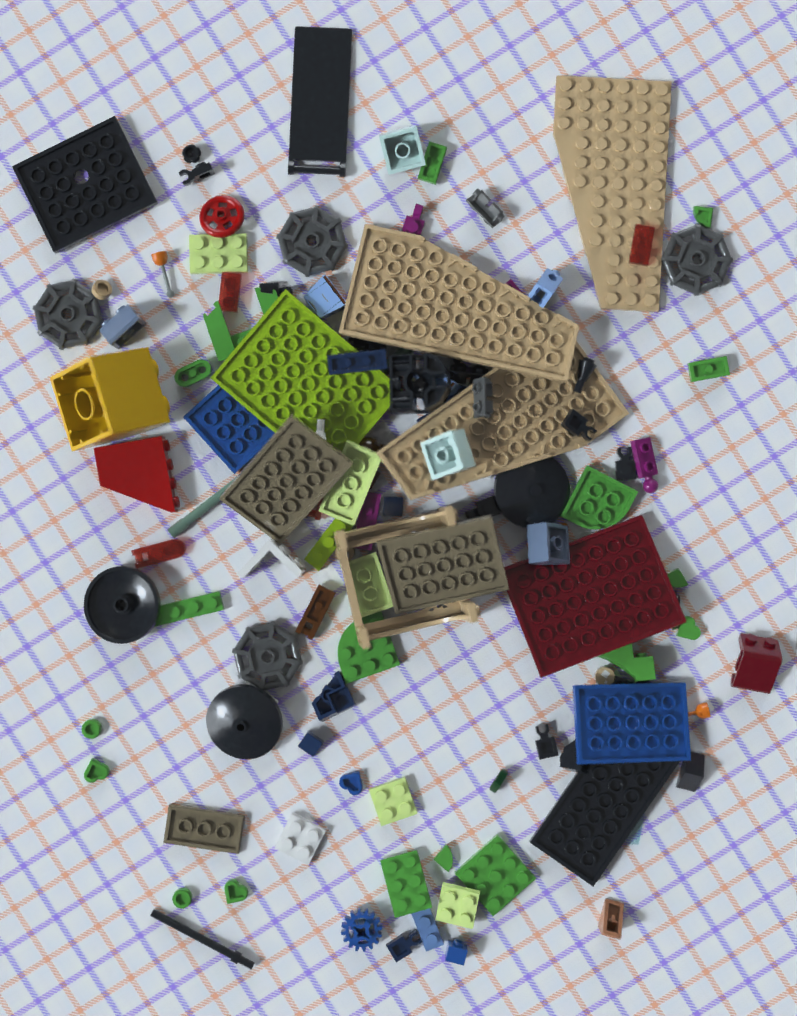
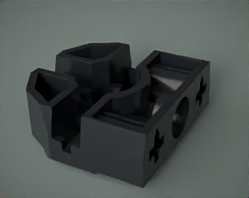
[389,353,451,415]

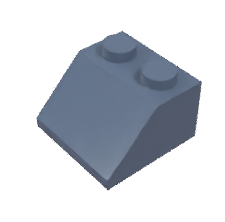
[100,304,147,349]
[527,522,570,565]

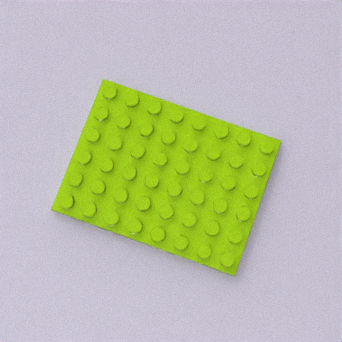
[211,289,404,453]

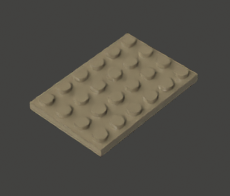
[220,414,353,545]
[376,515,509,614]

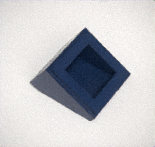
[383,496,404,516]
[298,730,324,757]

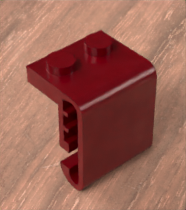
[731,633,782,694]

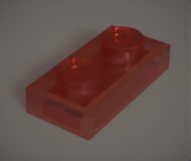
[628,224,655,267]
[219,272,242,313]

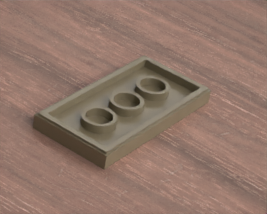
[163,804,245,854]

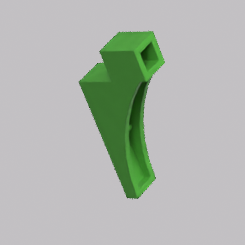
[598,644,656,682]

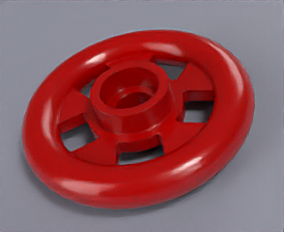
[199,195,245,238]

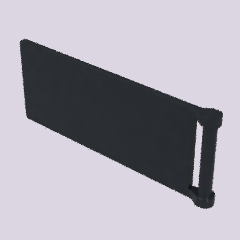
[288,26,352,177]

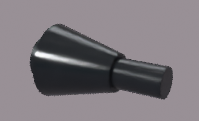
[573,357,597,394]

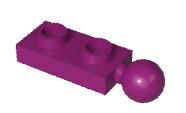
[630,437,658,493]

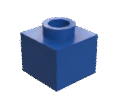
[445,939,468,966]

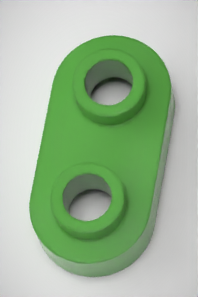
[174,359,212,387]

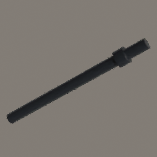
[150,909,255,969]

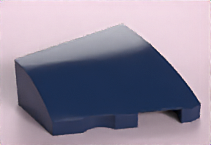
[312,671,356,722]

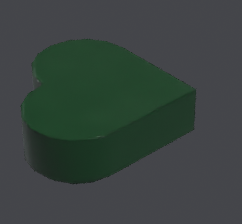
[489,769,509,793]

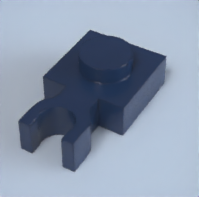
[386,930,422,963]

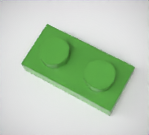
[687,356,730,382]

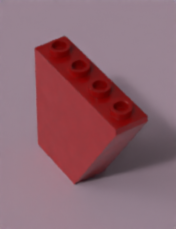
[94,436,180,513]

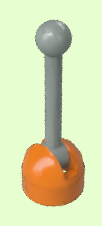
[151,251,174,298]

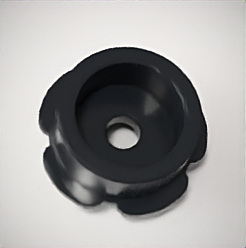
[182,144,201,163]

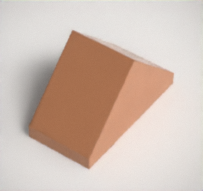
[598,899,624,940]

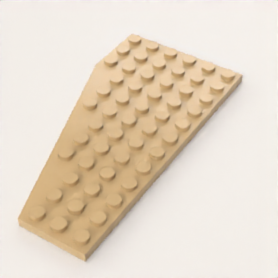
[553,76,672,312]
[339,224,579,383]
[376,341,629,501]

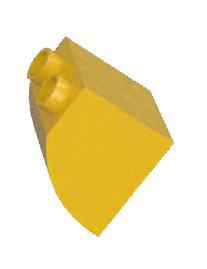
[50,347,170,452]

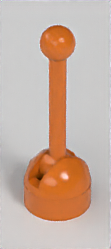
[688,702,711,719]

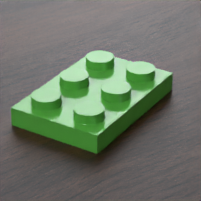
[380,850,433,918]

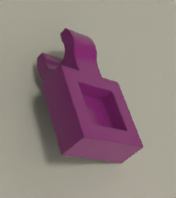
[402,203,425,235]

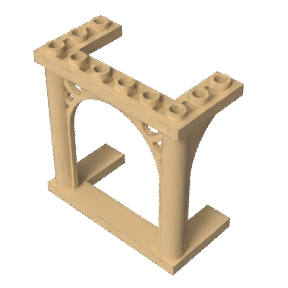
[333,505,481,649]

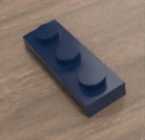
[327,349,387,375]

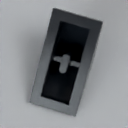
[676,751,705,792]

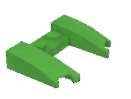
[203,287,278,362]

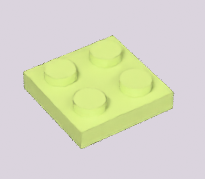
[369,776,417,826]
[436,882,480,929]

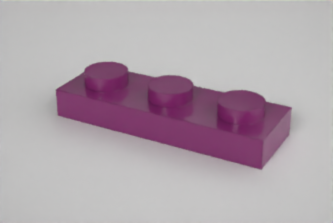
[353,492,382,551]

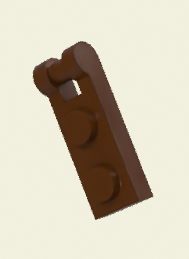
[295,584,336,640]

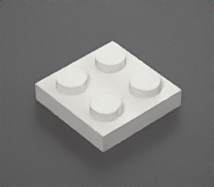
[275,813,326,865]

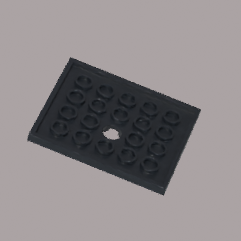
[12,116,158,254]

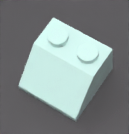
[379,125,426,175]
[420,429,476,480]

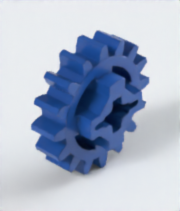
[341,908,382,952]

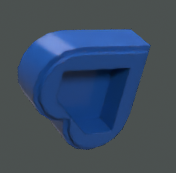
[339,771,363,795]

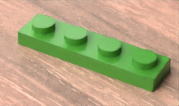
[154,591,224,627]

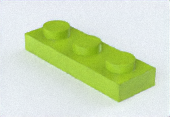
[304,518,353,571]

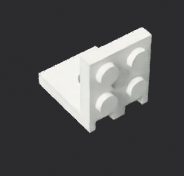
[237,539,305,579]

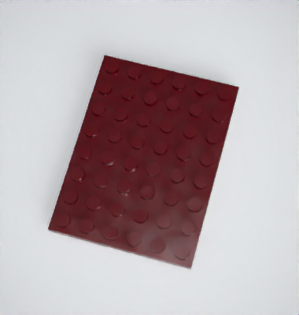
[504,515,687,678]

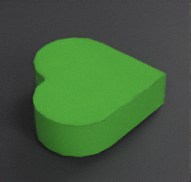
[676,616,701,640]
[84,758,110,783]
[224,879,248,904]

